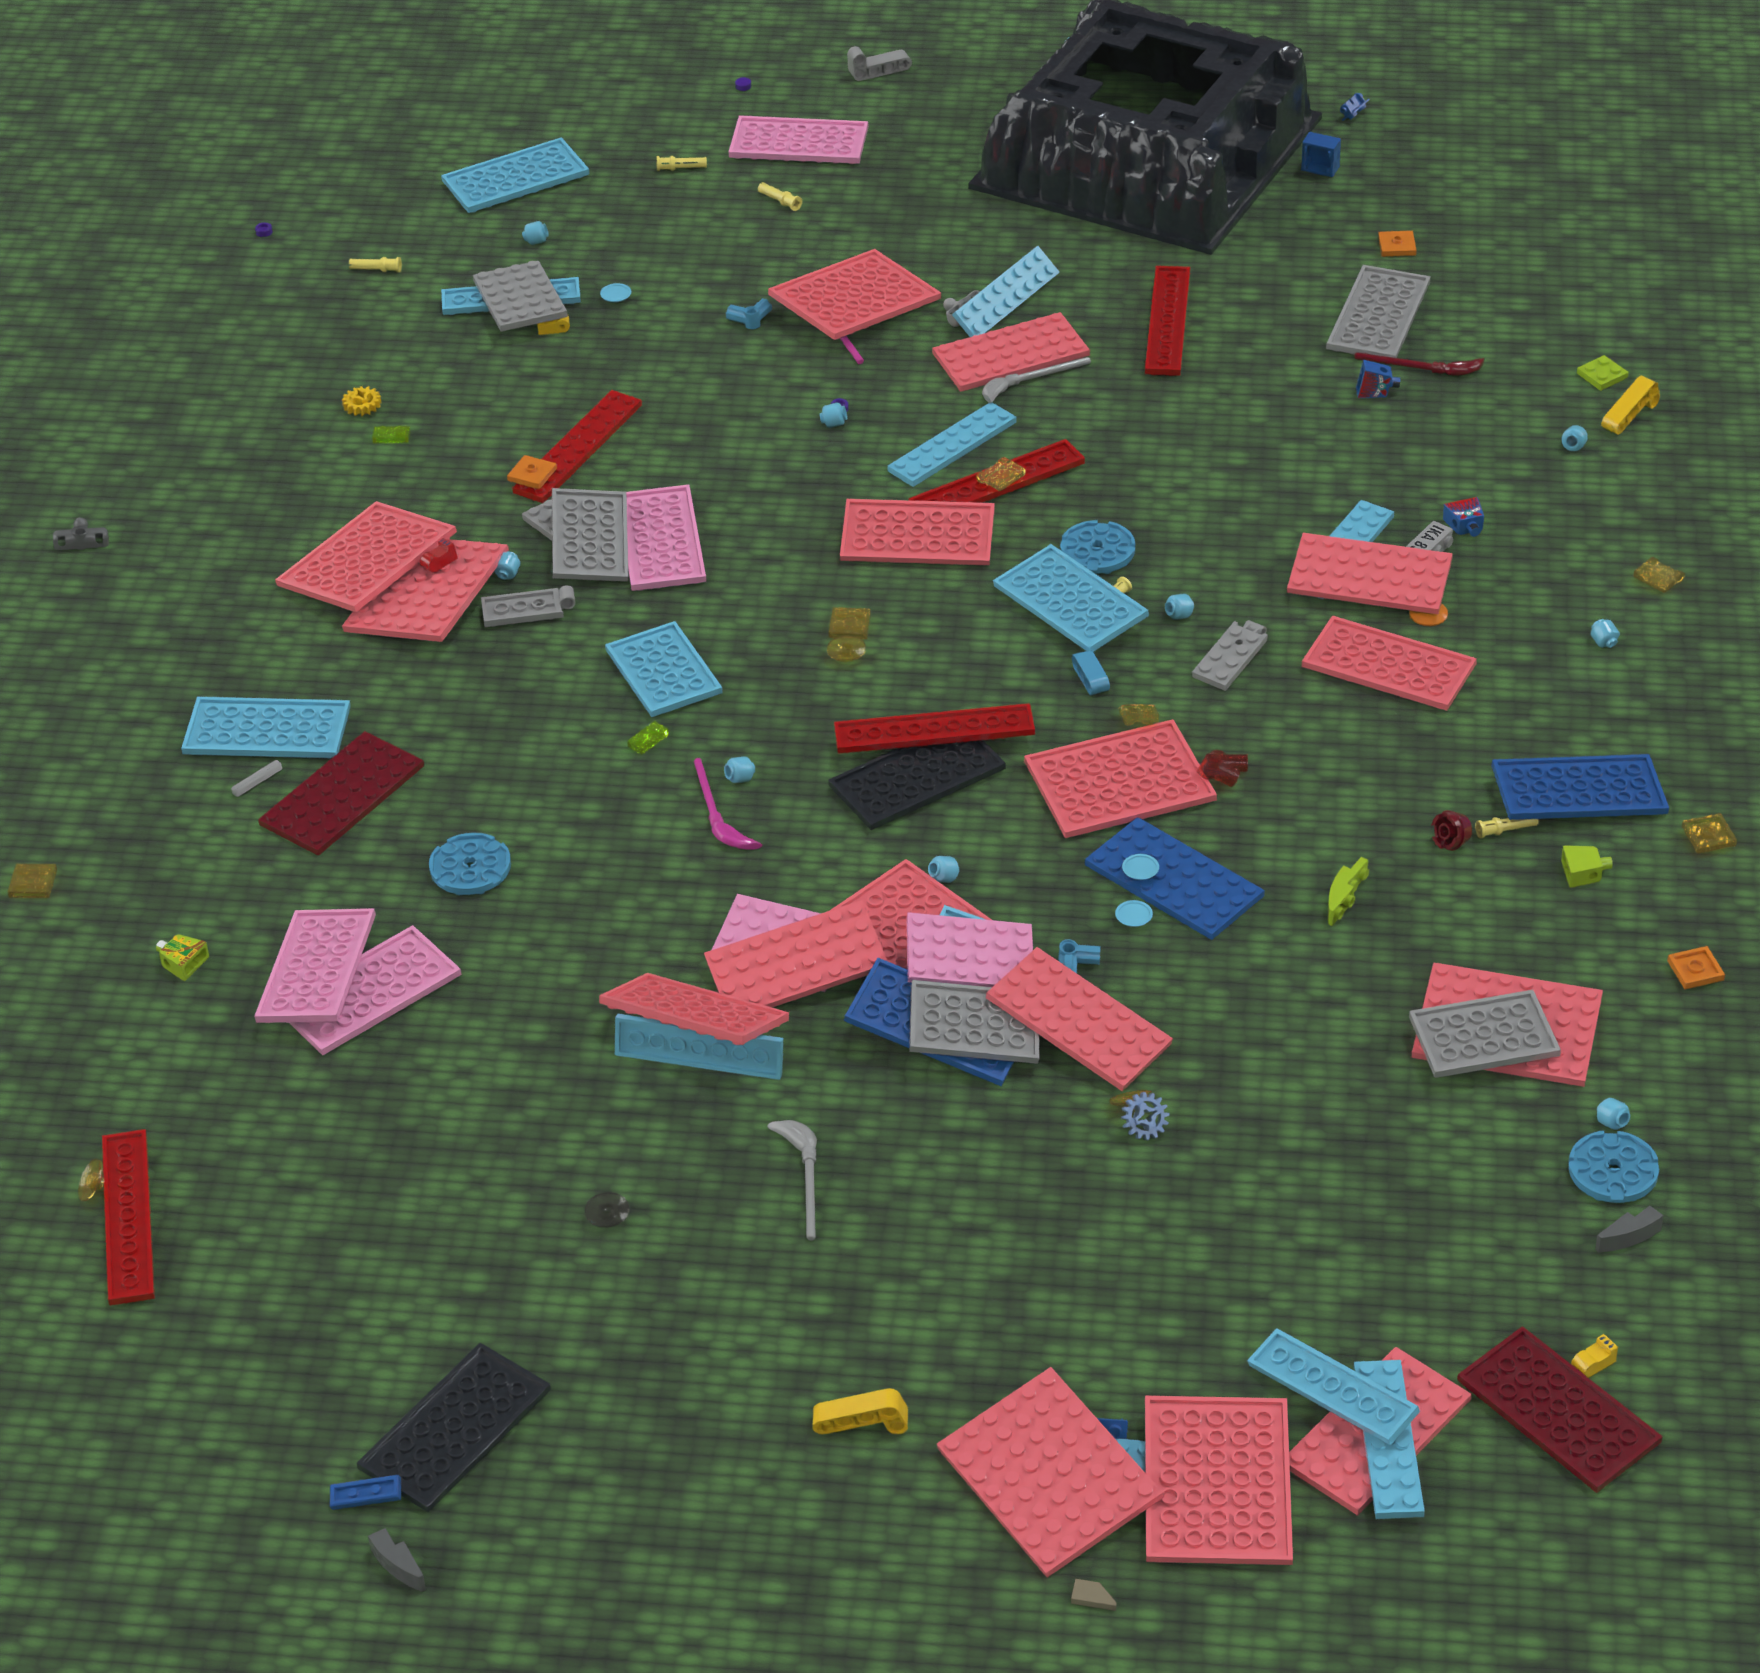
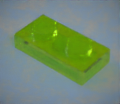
[372,425,410,443]
[627,721,669,755]

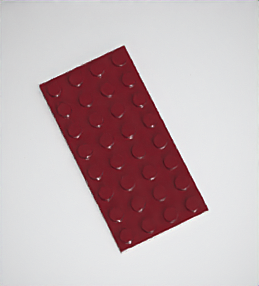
[258,731,424,856]
[1457,1326,1663,1493]

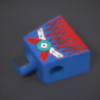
[1356,360,1400,398]
[1443,497,1484,537]

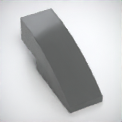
[1595,1206,1664,1253]
[368,1528,426,1592]

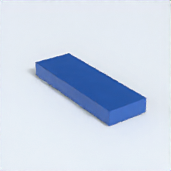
[330,1475,401,1510]

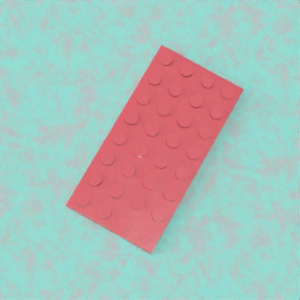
[932,312,1090,392]
[840,499,995,565]
[1287,533,1453,614]
[1302,616,1477,711]
[704,900,887,1008]
[985,947,1173,1091]
[599,973,789,1045]
[1289,1347,1472,1516]

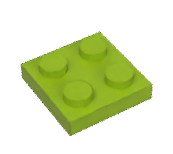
[1577,355,1628,391]

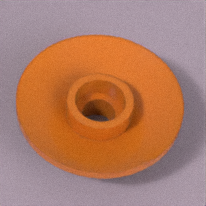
[1409,604,1448,626]

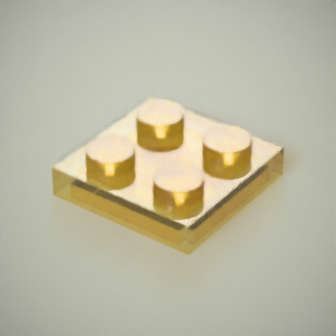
[829,607,871,639]
[1682,813,1737,854]
[8,864,57,898]

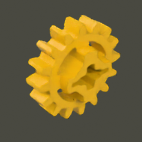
[342,386,382,416]

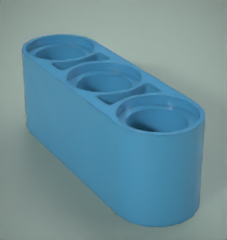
[1072,650,1110,695]

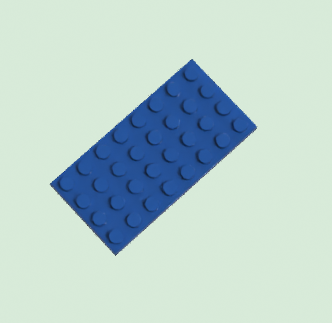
[1491,754,1669,820]
[1085,817,1264,940]
[844,958,1015,1086]

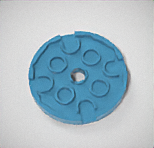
[1060,520,1135,574]
[429,833,511,895]
[1568,1131,1659,1203]

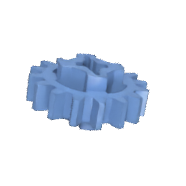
[1121,1092,1169,1140]

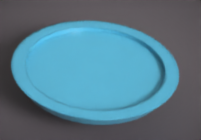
[600,283,631,303]
[1122,854,1159,880]
[1115,900,1153,927]

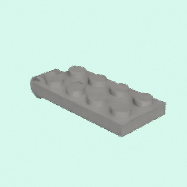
[522,499,552,540]
[481,586,576,627]
[1192,620,1268,691]

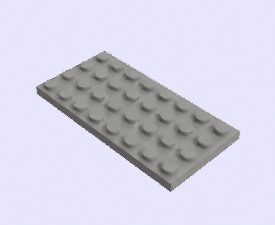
[1326,265,1431,358]

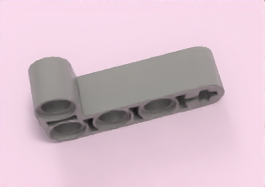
[847,46,912,81]

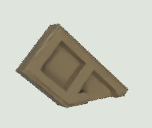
[1071,1579,1116,1611]

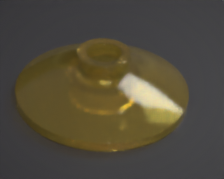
[827,635,866,662]
[1109,1090,1152,1110]
[78,1159,104,1201]

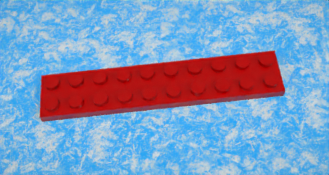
[1145,266,1190,376]
[512,390,642,503]
[908,439,1085,503]
[834,703,1035,754]
[102,1129,155,1306]

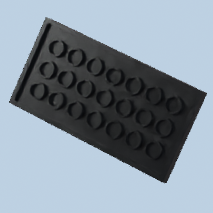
[828,740,1006,830]
[357,1343,551,1512]

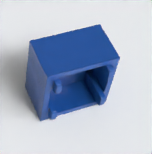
[1301,132,1341,177]

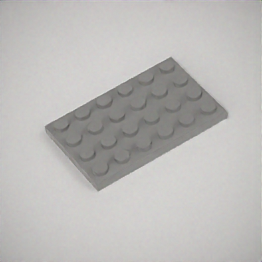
[473,261,568,331]
[552,488,628,581]
[909,980,1039,1064]
[1409,990,1561,1078]

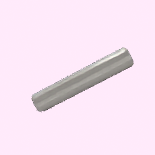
[231,760,282,797]

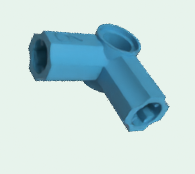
[726,298,772,329]
[1058,939,1100,973]

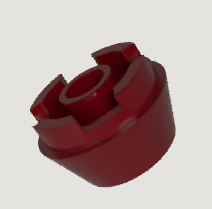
[1431,810,1472,851]

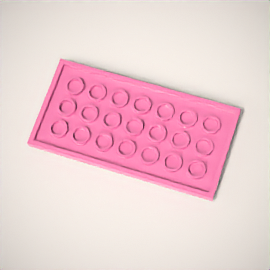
[729,116,868,164]
[626,485,706,591]
[254,909,376,1023]
[290,925,461,1055]

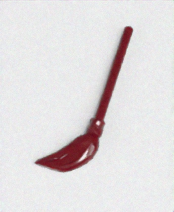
[1355,352,1485,376]

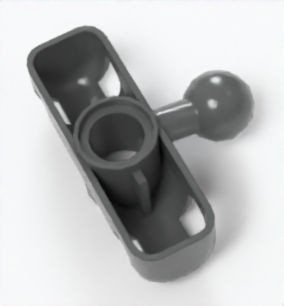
[53,517,109,550]

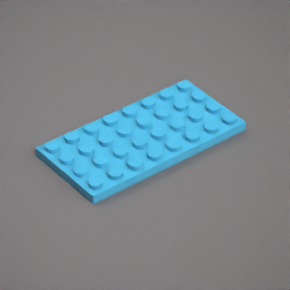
[441,137,590,213]
[993,544,1149,651]
[181,697,351,758]

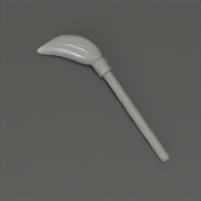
[982,357,1091,403]
[767,1120,817,1241]

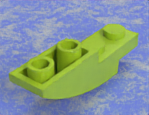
[1328,857,1369,926]

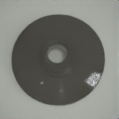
[585,1192,629,1228]

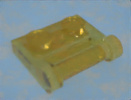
[976,457,1025,491]
[1633,557,1685,593]
[1119,704,1159,726]

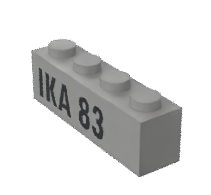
[1406,521,1453,552]

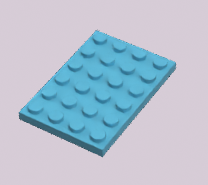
[605,621,723,717]

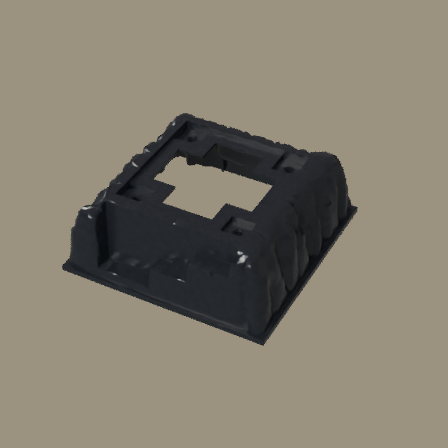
[968,0,1322,255]

